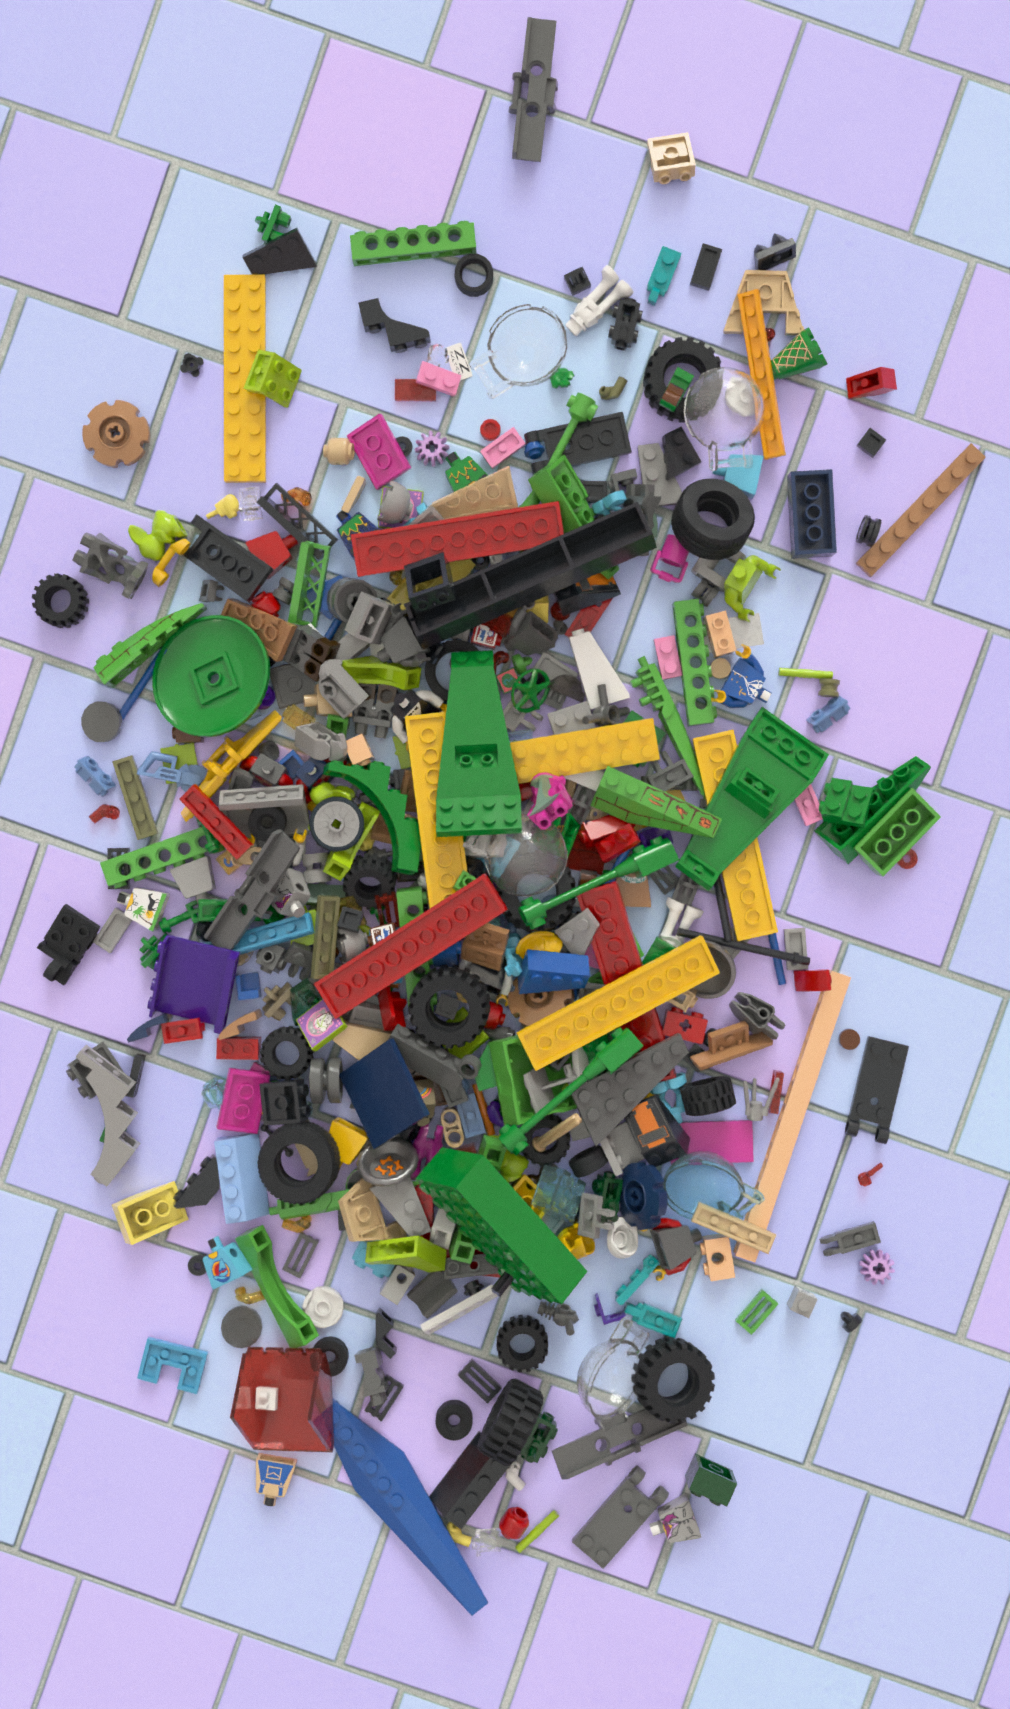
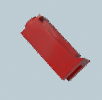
[578,815,636,849]

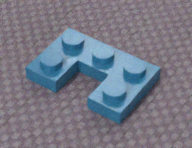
[137,1337,208,1394]

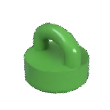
[511,653,533,675]

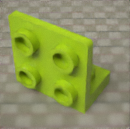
[244,350,302,408]

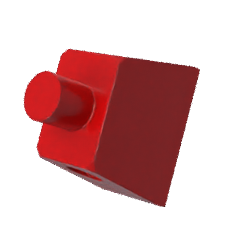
[245,531,299,580]

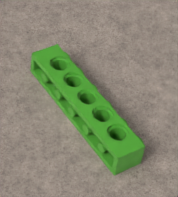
[350,221,477,266]
[672,599,717,727]
[100,827,225,889]
[396,886,438,1012]

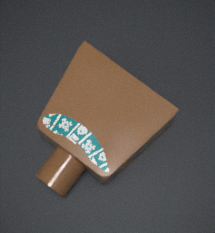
[615,872,651,907]

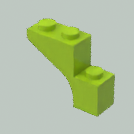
[341,655,421,690]
[323,802,380,881]

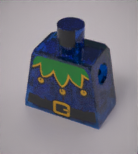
[336,510,380,561]

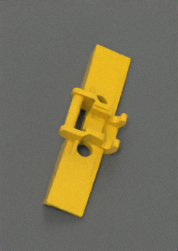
[181,710,282,822]

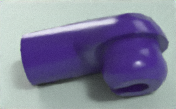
[487,1101,505,1128]

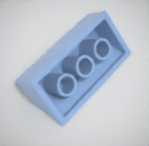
[214,1132,270,1224]

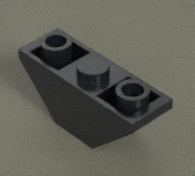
[173,1154,220,1209]

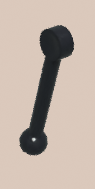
[261,1124,294,1157]

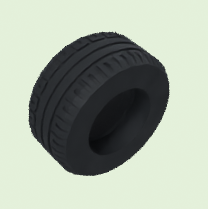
[671,479,755,560]
[257,1121,341,1204]

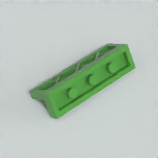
[288,541,331,628]

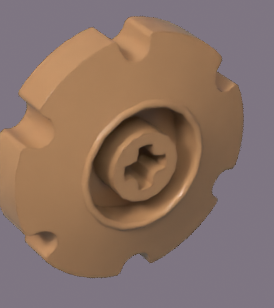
[82,400,151,468]
[508,976,575,1027]

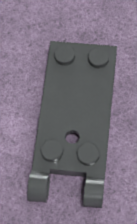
[572,1465,669,1569]

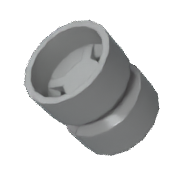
[302,852,331,883]

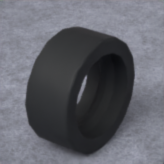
[454,254,493,297]

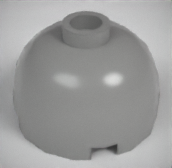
[377,480,413,524]
[336,928,369,964]

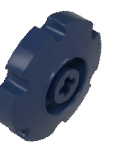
[619,1162,668,1230]

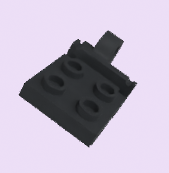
[37,904,101,985]

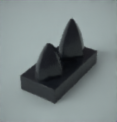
[754,233,796,270]

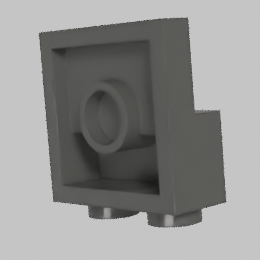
[66,1041,124,1100]

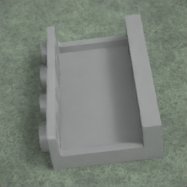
[219,785,310,839]

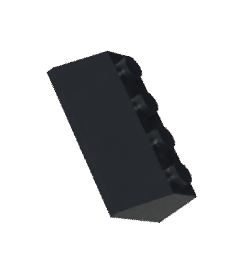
[429,1431,510,1529]

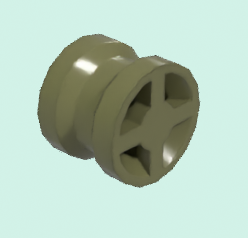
[818,679,840,698]

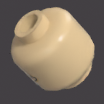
[323,438,355,465]

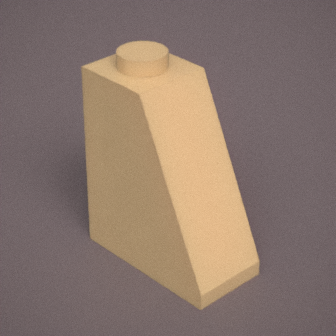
[332,1020,393,1060]

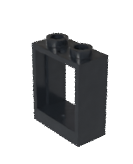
[404,552,456,614]

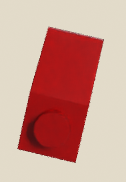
[846,367,897,399]

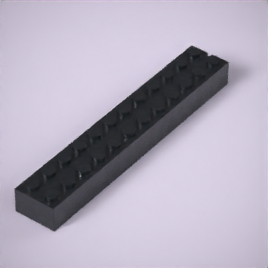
[404,502,657,649]

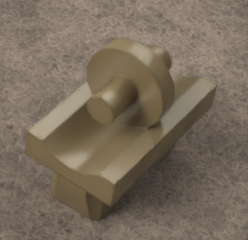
[262,981,300,1021]

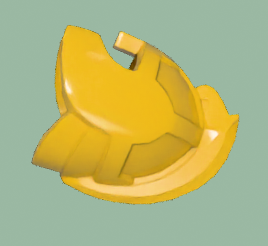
[515,931,563,959]
[557,1223,595,1259]

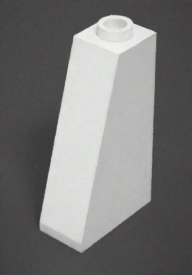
[568,628,630,710]

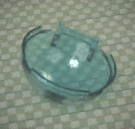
[663,1151,765,1220]

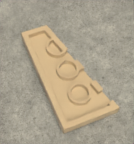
[432,466,518,519]

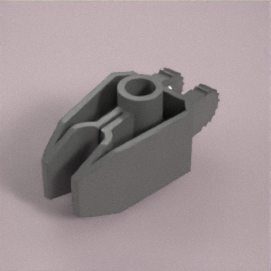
[729,992,785,1040]

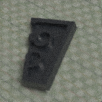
[242,227,317,275]

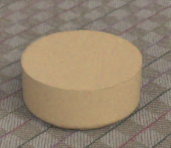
[710,658,731,679]

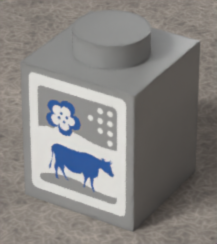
[786,1285,818,1318]

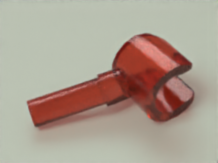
[858,1162,884,1187]

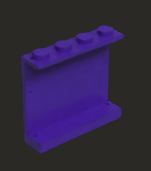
[147,935,240,1034]

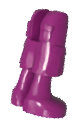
[410,1123,444,1180]

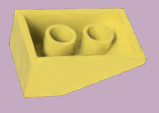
[111,1181,189,1245]

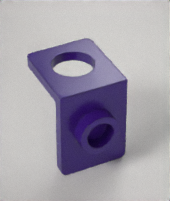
[594,1293,627,1325]

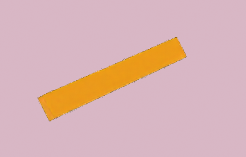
[737,289,786,460]

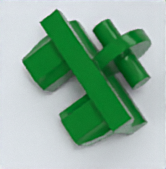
[255,204,292,244]
[139,932,168,970]

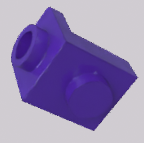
[639,828,674,848]

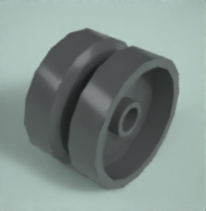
[327,577,378,623]
[309,1057,343,1104]

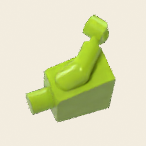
[724,555,781,622]

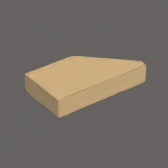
[341,475,366,513]

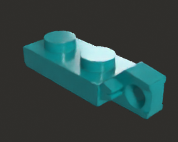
[647,246,682,306]
[615,1254,659,1305]
[624,1302,682,1338]

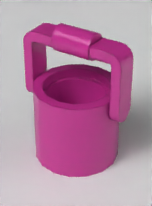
[650,534,689,583]

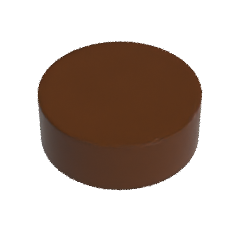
[838,1029,860,1050]

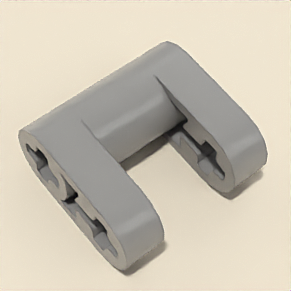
[691,551,746,592]

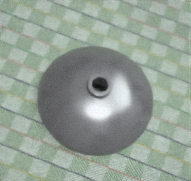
[693,940,736,999]

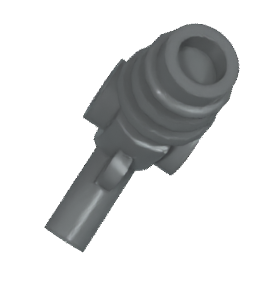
[537,1301,579,1336]

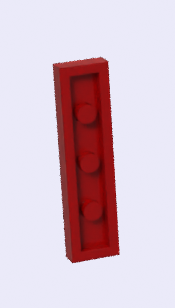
[179,784,254,860]

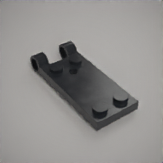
[524,412,632,475]
[176,514,274,603]
[845,1036,909,1144]

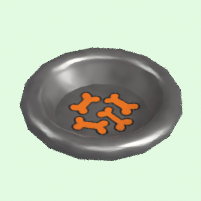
[356,1138,419,1187]

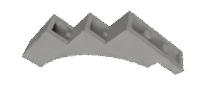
[76,1044,141,1187]

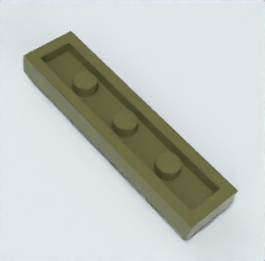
[112,755,159,840]
[311,895,340,979]

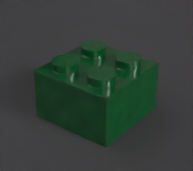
[685,1453,737,1507]

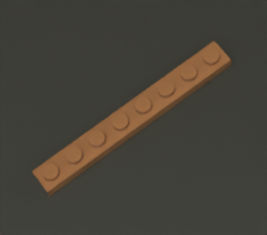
[855,443,986,577]

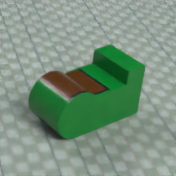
[659,367,694,412]

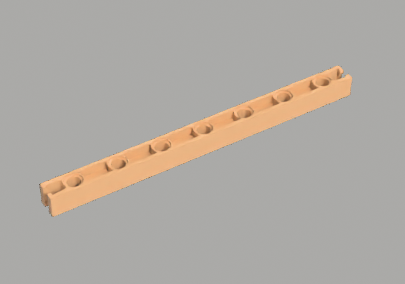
[733,970,851,1262]

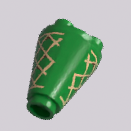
[771,327,828,380]

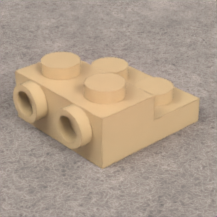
[647,132,696,184]

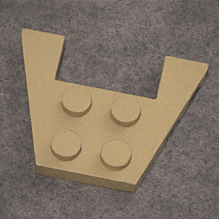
[723,270,804,336]
[338,1178,407,1242]

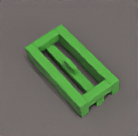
[735,1289,778,1335]

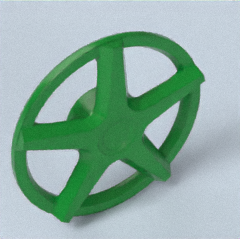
[511,668,551,713]

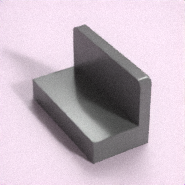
[407,1271,458,1319]

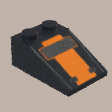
[553,573,621,616]
[625,1094,690,1167]

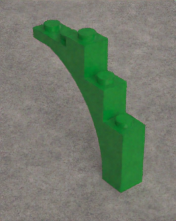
[323,760,421,875]

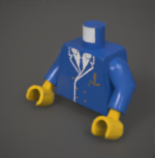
[711,644,772,708]

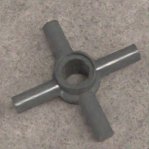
[582,684,630,726]

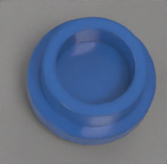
[524,441,545,460]

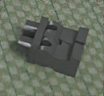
[354,1346,389,1407]

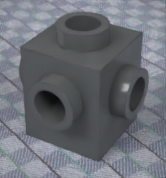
[256,945,287,975]

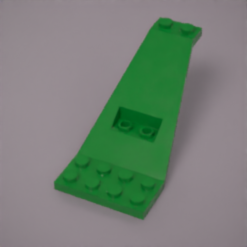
[436,650,522,837]
[675,707,829,891]

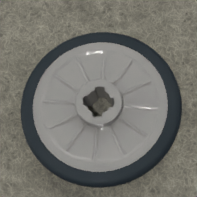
[309,797,364,852]

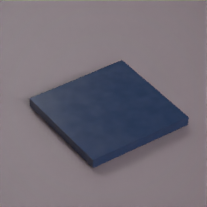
[339,1038,430,1149]

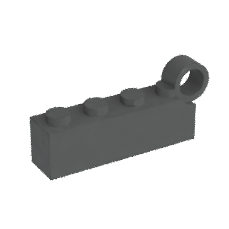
[389,1024,482,1093]

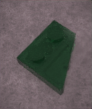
[290,978,323,1026]

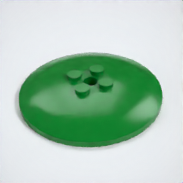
[152,615,270,737]

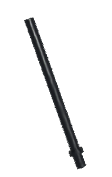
[676,927,810,966]

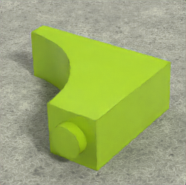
[365,1235,446,1272]

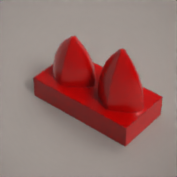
[595,823,641,863]

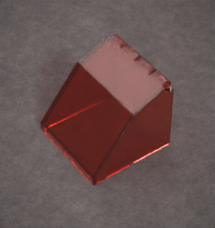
[230,1347,334,1453]

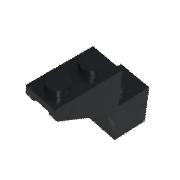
[358,298,431,353]

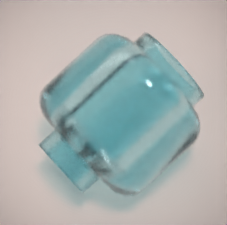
[201,1078,226,1110]

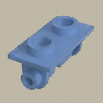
[806,696,851,733]
[74,756,116,797]

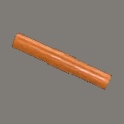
[472,1083,496,1136]

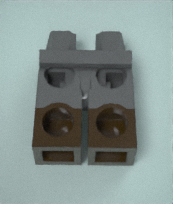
[283,623,341,682]
[353,683,399,739]

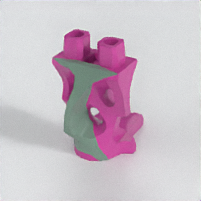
[527,772,573,830]

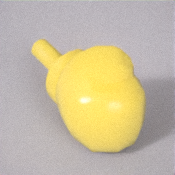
[206,494,241,519]

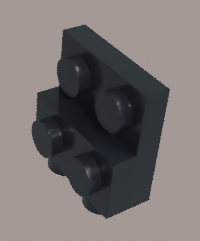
[259,1079,311,1125]

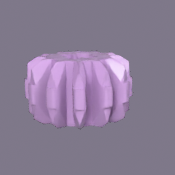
[414,430,450,467]
[859,1249,895,1285]

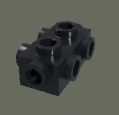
[608,298,643,351]

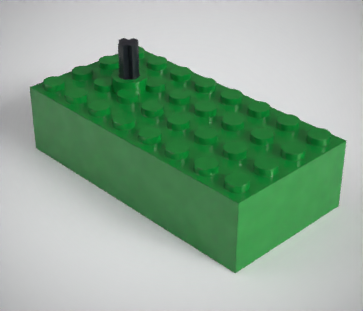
[415,1147,588,1304]

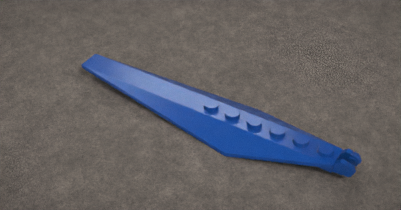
[311,1389,488,1616]

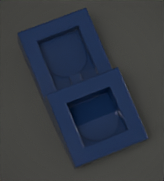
[127,1013,169,1043]

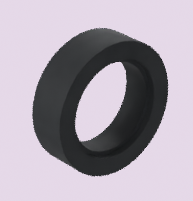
[425,640,479,702]

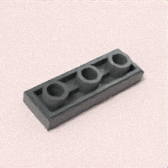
[444,1254,499,1280]

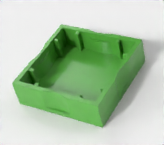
[489,1035,577,1125]

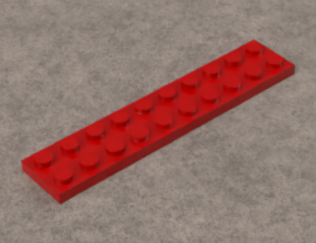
[351,501,564,577]
[314,873,508,1019]
[577,881,677,1082]

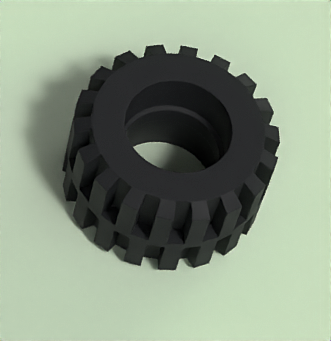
[32,573,89,628]
[343,853,397,910]
[260,1026,314,1080]
[680,1076,737,1116]
[521,1113,571,1167]
[496,1315,548,1373]

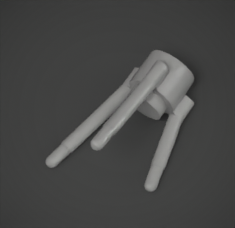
[743,1077,780,1121]

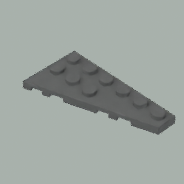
[571,1033,689,1146]

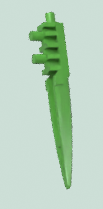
[630,656,705,799]
[269,1181,419,1220]

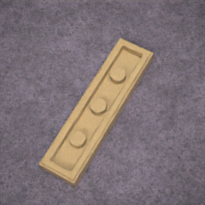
[691,1201,776,1254]

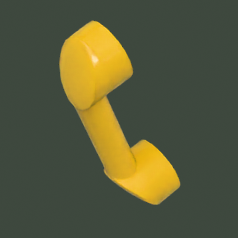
[152,539,191,587]

